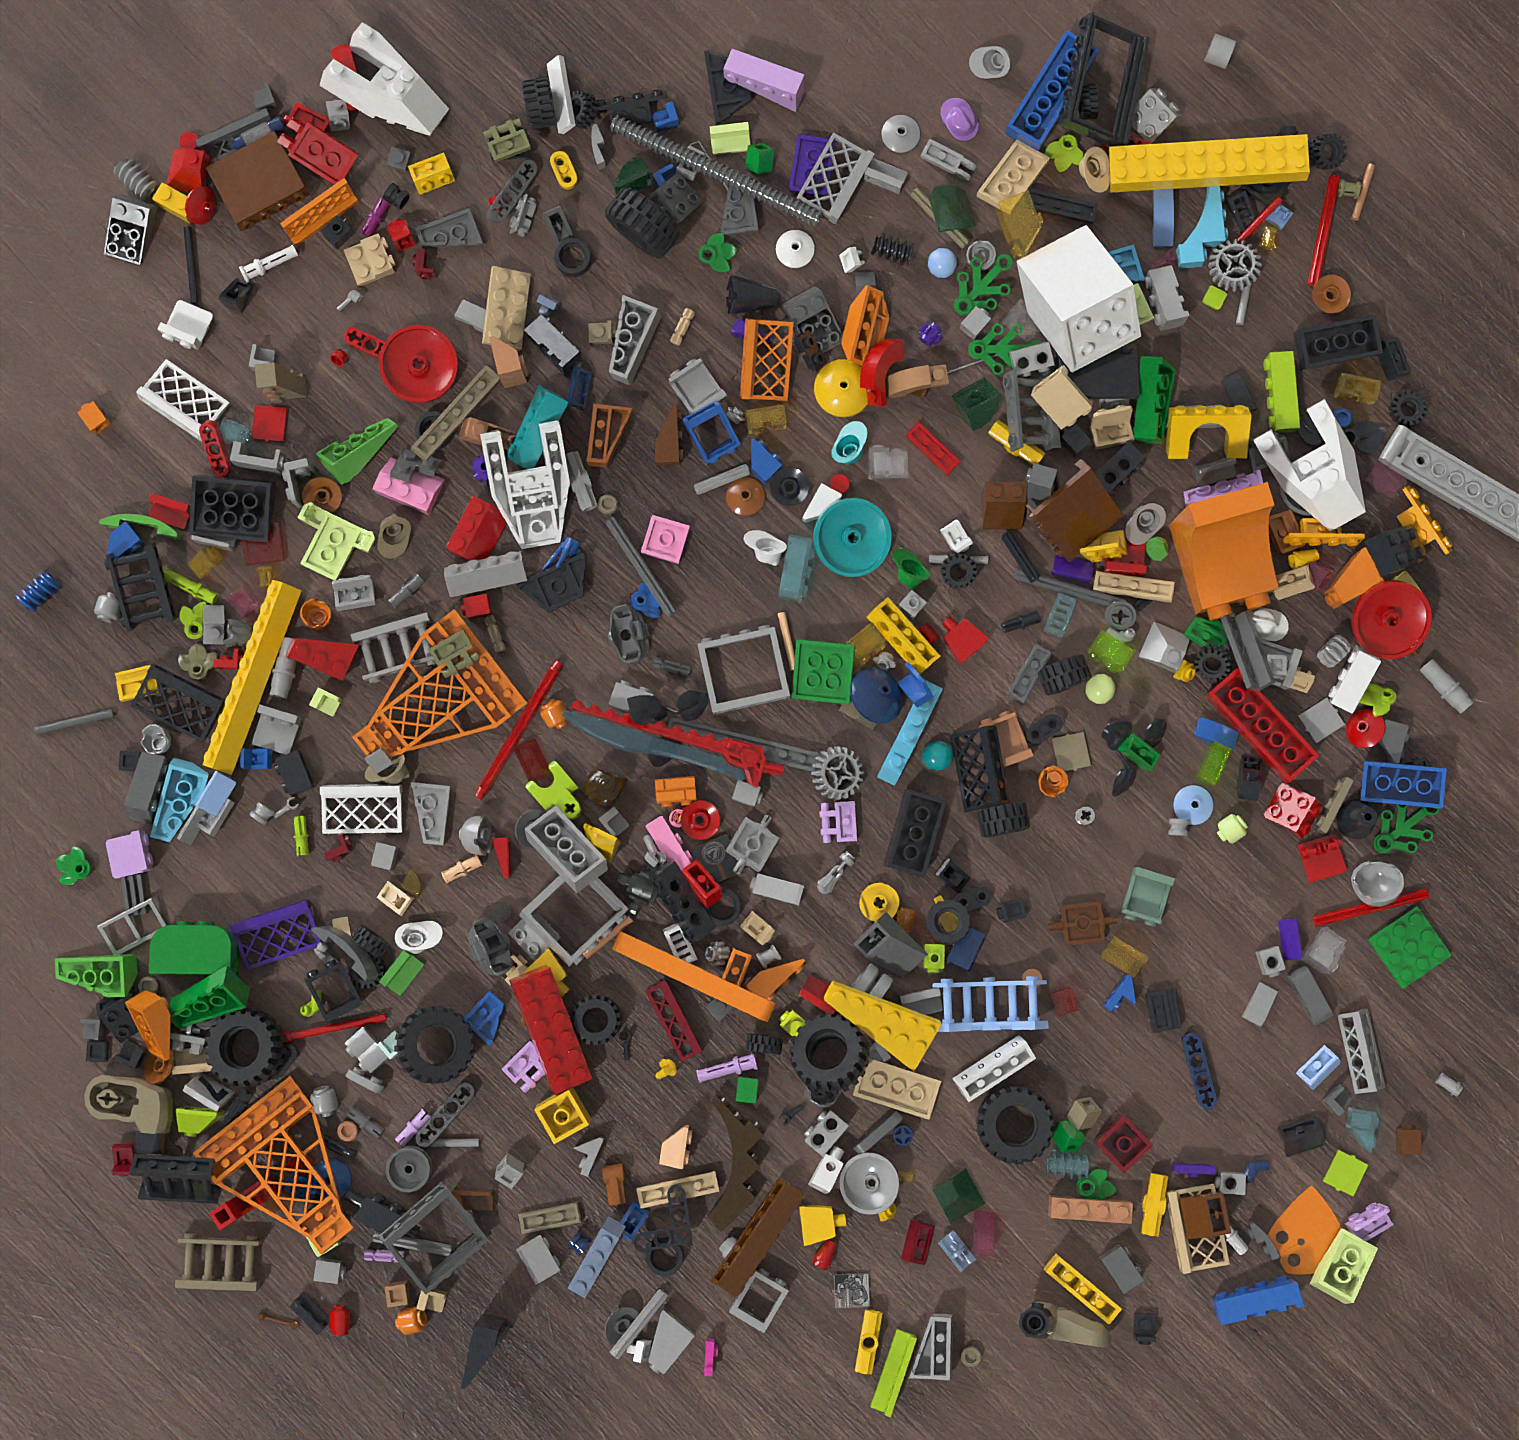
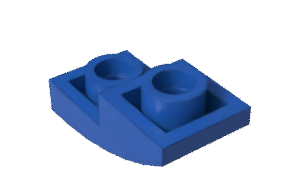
[1193,717,1239,751]

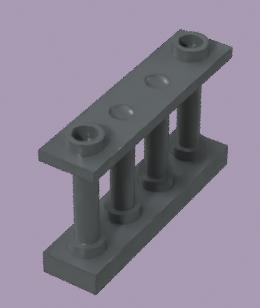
[1003,370,1061,452]

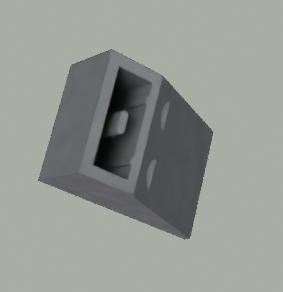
[104,194,158,265]
[781,286,843,354]
[853,912,928,978]

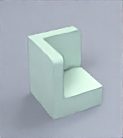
[377,1030,398,1059]

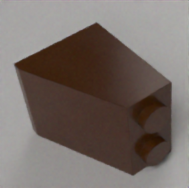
[982,482,1026,530]

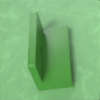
[379,950,424,996]

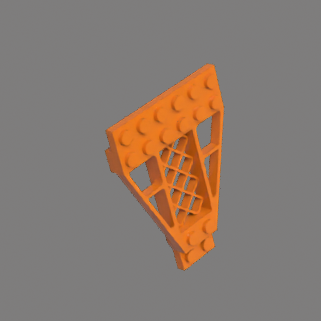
[352,609,528,758]
[193,1076,354,1254]

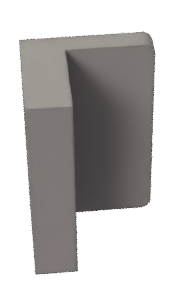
[864,159,908,194]
[191,535,237,552]
[899,987,943,1015]

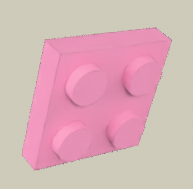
[641,515,690,564]

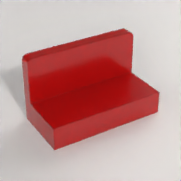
[148,493,191,530]
[798,975,836,1014]

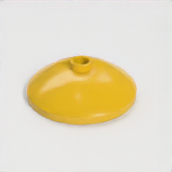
[814,359,868,417]

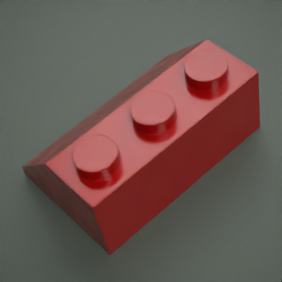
[446,496,507,561]

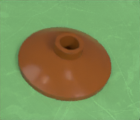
[1312,275,1351,314]
[302,477,342,513]
[726,477,765,516]
[144,1047,175,1084]

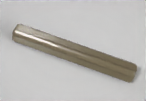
[911,188,969,248]

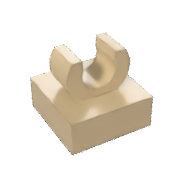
[1291,667,1315,693]

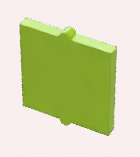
[1323,1150,1368,1196]

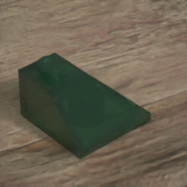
[613,158,652,197]
[929,184,976,232]
[951,377,1002,431]
[931,1168,985,1224]

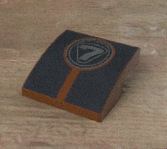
[691,834,744,884]

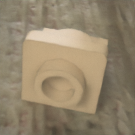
[505,954,528,985]

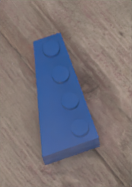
[1211,1275,1304,1325]

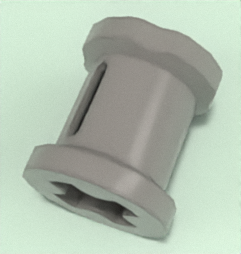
[1075,807,1095,825]
[756,944,781,969]

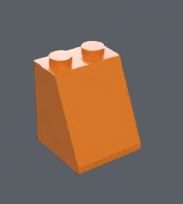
[1324,547,1384,609]

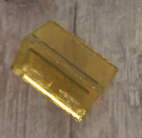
[1101,936,1149,977]

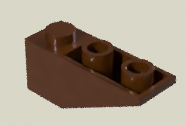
[655,404,683,467]

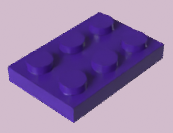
[789,134,836,197]

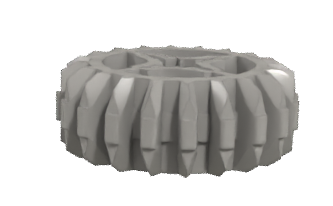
[1208,239,1262,292]
[811,746,864,800]

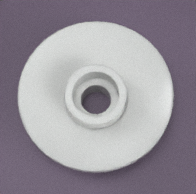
[776,230,814,268]

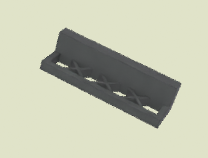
[195,108,279,165]
[1221,611,1275,691]

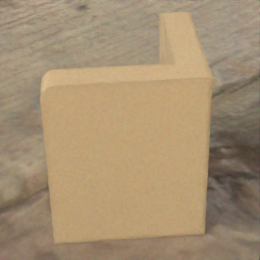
[416,1288,448,1312]

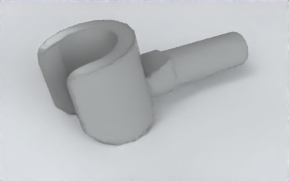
[337,290,363,311]
[274,797,299,818]

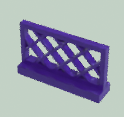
[230,899,322,970]

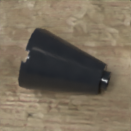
[726,275,781,315]
[1336,800,1377,839]

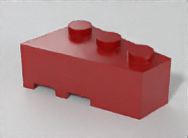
[285,638,359,681]

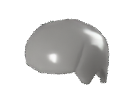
[966,241,997,270]
[141,724,171,755]

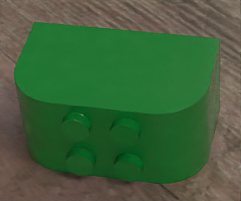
[149,921,239,974]

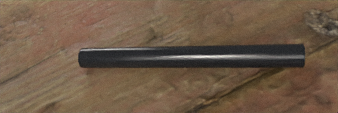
[183,226,198,304]

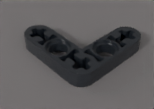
[634,1185,692,1251]

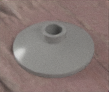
[882,115,920,153]

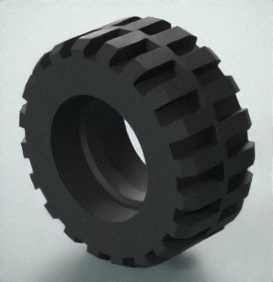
[605,187,680,259]
[394,1006,475,1084]
[204,1009,287,1087]
[789,1013,870,1095]
[976,1085,1055,1164]

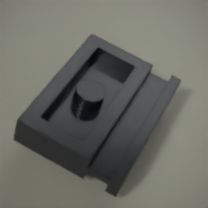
[1145,988,1182,1033]

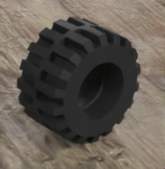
[522,77,556,130]
[1037,654,1092,696]
[977,802,1030,838]
[570,995,622,1045]

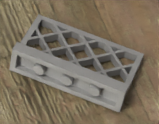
[796,132,874,224]

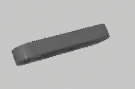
[487,159,537,223]
[416,1083,476,1148]

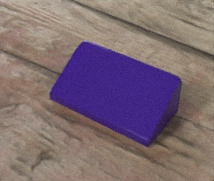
[1051,555,1094,583]
[1278,919,1303,960]

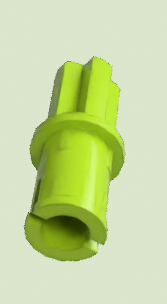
[293,816,309,856]

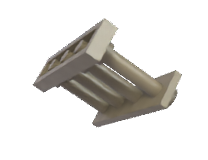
[175,1233,263,1291]

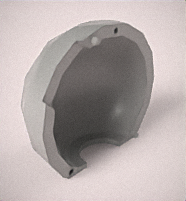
[1351,861,1404,907]

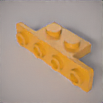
[1397,486,1453,555]
[1283,518,1365,546]

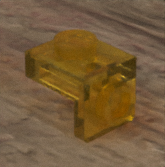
[188,546,224,579]

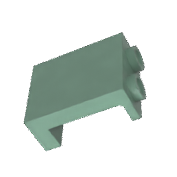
[1120,867,1175,927]

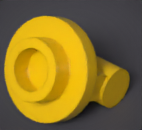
[1173,660,1196,682]
[655,1059,677,1079]
[878,1203,896,1221]

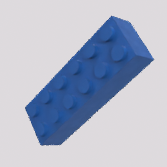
[1005,30,1100,151]

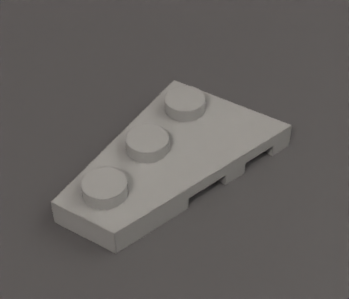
[411,782,451,846]

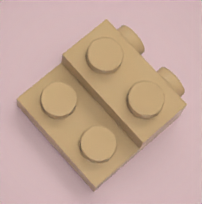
[344,234,396,287]

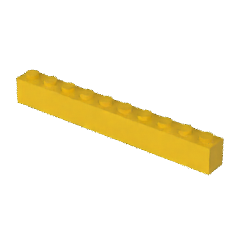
[202,580,302,775]

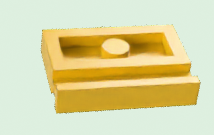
[115,665,160,702]

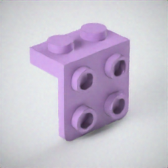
[106,830,153,878]
[1345,1202,1393,1241]

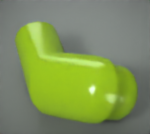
[300,990,322,1017]

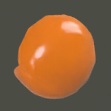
[300,599,332,630]
[1038,766,1069,797]

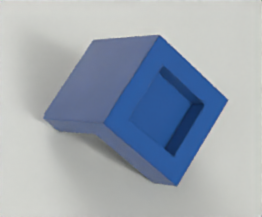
[652,102,679,133]
[652,164,676,188]

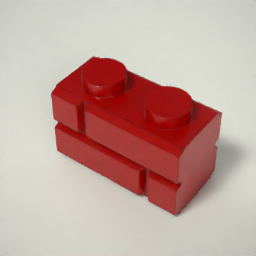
[682,859,722,908]

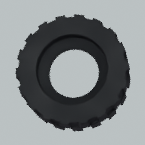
[926,899,970,945]

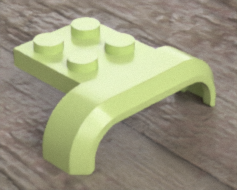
[298,502,376,581]

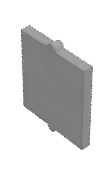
[1298,697,1345,743]

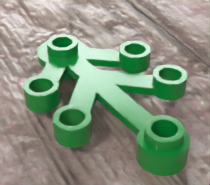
[954,254,1012,315]
[968,323,1043,375]
[1373,804,1440,853]

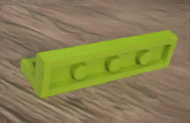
[870,1328,917,1417]

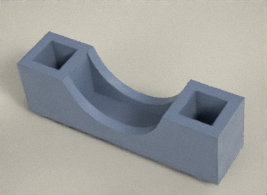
[568,1216,626,1298]

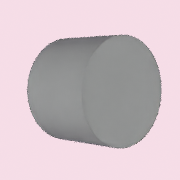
[1204,33,1236,69]

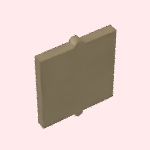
[1051,732,1091,771]

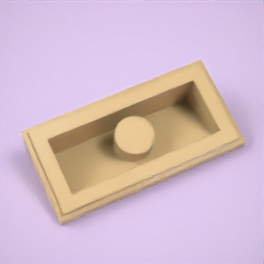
[1273,565,1315,600]

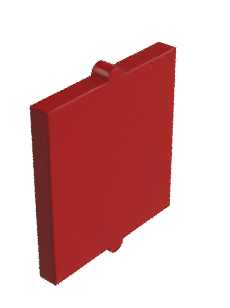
[251,405,287,443]

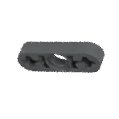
[853,1110,903,1155]

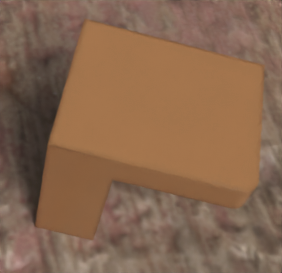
[385,1281,411,1307]

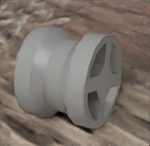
[249,802,275,826]
[1168,819,1189,836]

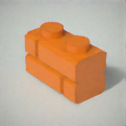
[655,776,697,807]
[722,949,752,986]

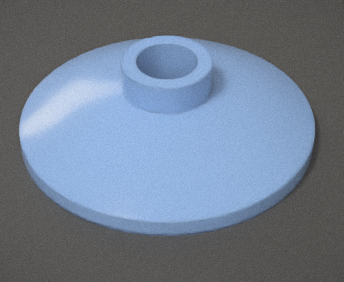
[1173,785,1213,825]

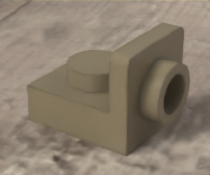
[588,320,616,344]

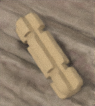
[670,308,695,346]

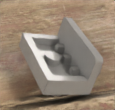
[332,575,376,611]

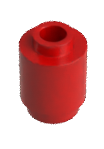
[330,1305,351,1336]

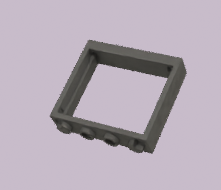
[378,1182,488,1295]

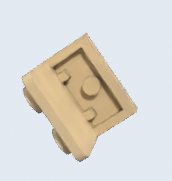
[1090,405,1134,450]

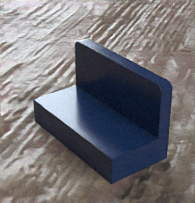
[947,927,987,972]

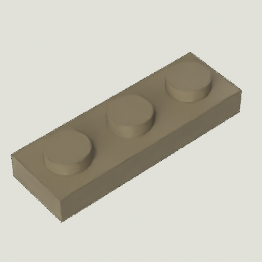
[1315,777,1353,834]

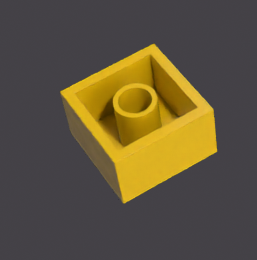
[534,1087,592,1144]

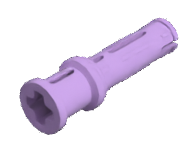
[696,1052,758,1083]

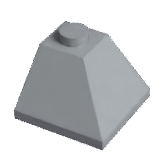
[1138,621,1189,673]

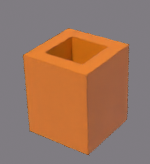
[77,401,111,435]

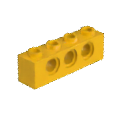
[867,597,940,675]
[1043,1254,1122,1325]

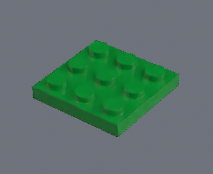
[792,639,856,704]
[1367,906,1452,989]

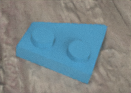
[1108,245,1145,282]

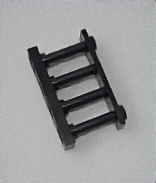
[104,542,177,632]
[130,1154,222,1204]

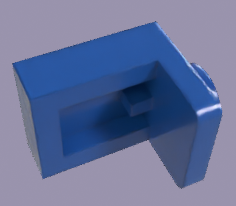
[240,749,272,770]
[282,1171,318,1204]

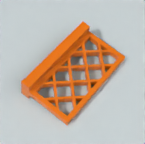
[280,178,359,247]
[740,318,794,401]

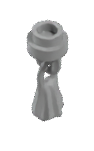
[817,851,855,894]

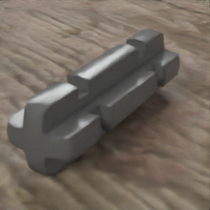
[652,657,691,677]

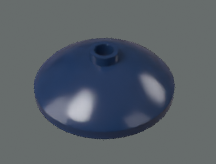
[850,667,903,724]

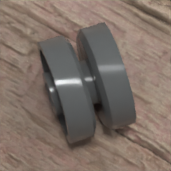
[386,1145,434,1192]

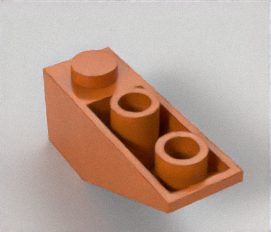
[746,959,805,1001]

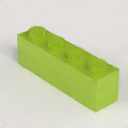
[1264,351,1300,433]

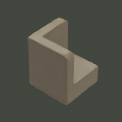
[1067,1097,1102,1131]

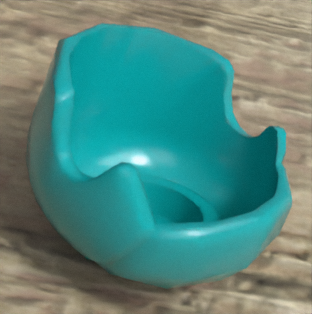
[921,741,953,771]

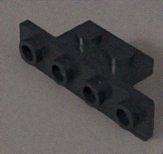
[595,89,668,124]

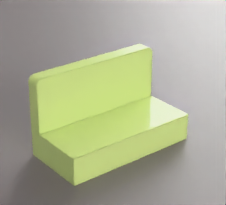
[710,122,750,155]

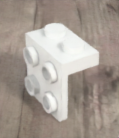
[158,300,213,350]

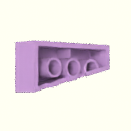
[723,49,805,112]

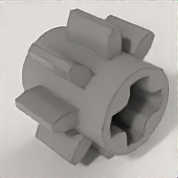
[705,942,730,966]

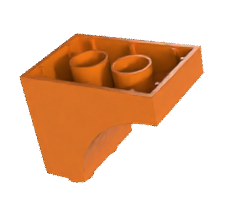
[1168,482,1279,621]

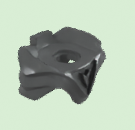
[607,604,652,663]
[468,917,512,976]

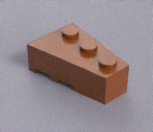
[587,404,634,468]

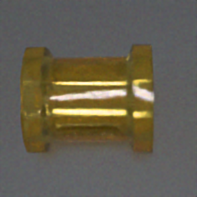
[1258,226,1278,251]
[256,566,274,589]

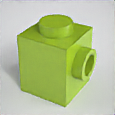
[923,944,945,973]

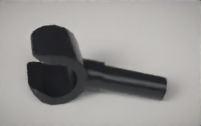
[619,1032,631,1060]
[778,1104,804,1126]

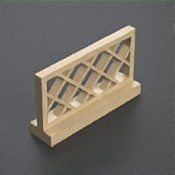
[1165,1183,1230,1274]

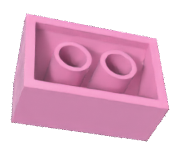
[372,457,445,515]

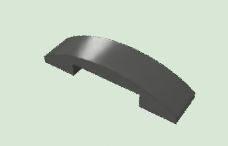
[311,926,378,981]

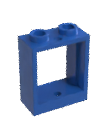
[682,401,741,463]

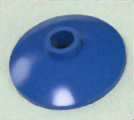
[312,1159,351,1198]

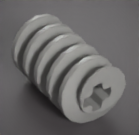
[113,158,157,200]

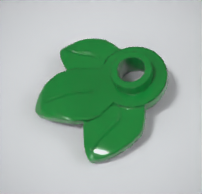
[699,233,737,272]
[56,846,92,885]
[1076,1169,1116,1200]

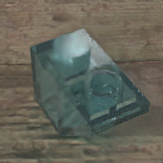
[1346,1107,1379,1153]

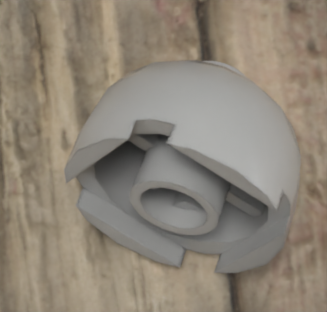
[459,815,495,856]

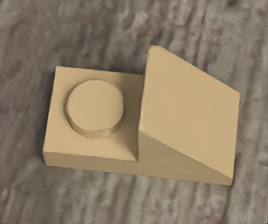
[377,881,414,916]

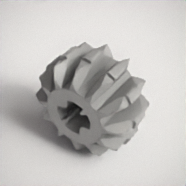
[1317,635,1351,668]

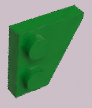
[1183,617,1228,647]

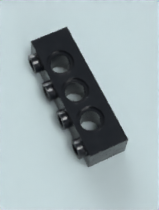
[1095,441,1146,497]
[649,861,716,943]

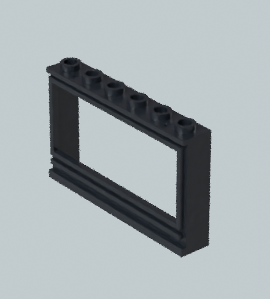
[1058,12,1150,147]

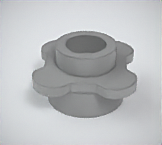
[726,406,746,424]
[873,652,896,671]

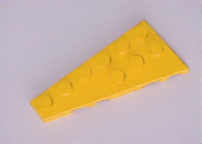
[824,981,941,1072]

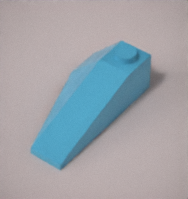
[150,758,209,842]

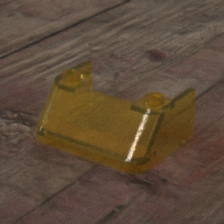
[994,190,1044,262]

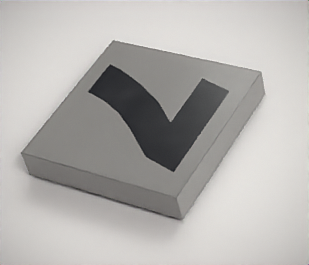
[182,1072,235,1112]

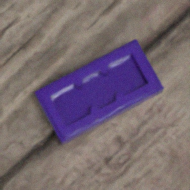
[1172,1162,1216,1177]

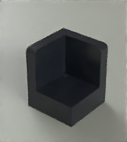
[113,1040,148,1068]

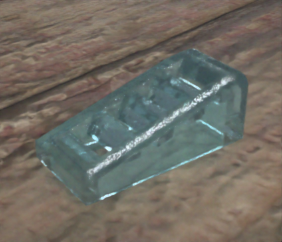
[1044,593,1077,638]

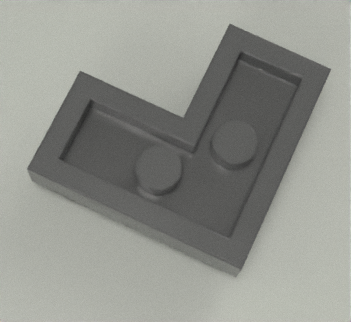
[390,448,441,483]

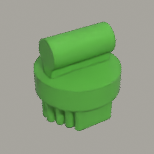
[1146,537,1169,561]

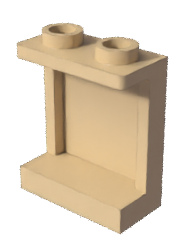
[1031,365,1094,430]

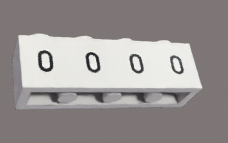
[952,1035,1036,1102]

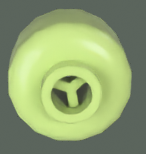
[1217,814,1248,843]

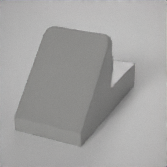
[203,605,225,645]
[574,1136,604,1177]

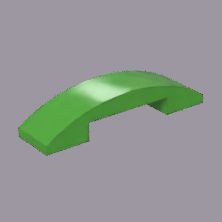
[99,514,182,540]

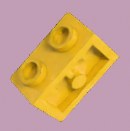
[408,152,455,194]

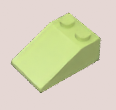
[1310,1228,1378,1304]

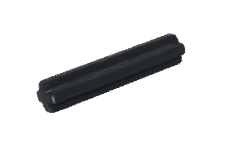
[1001,531,1040,583]

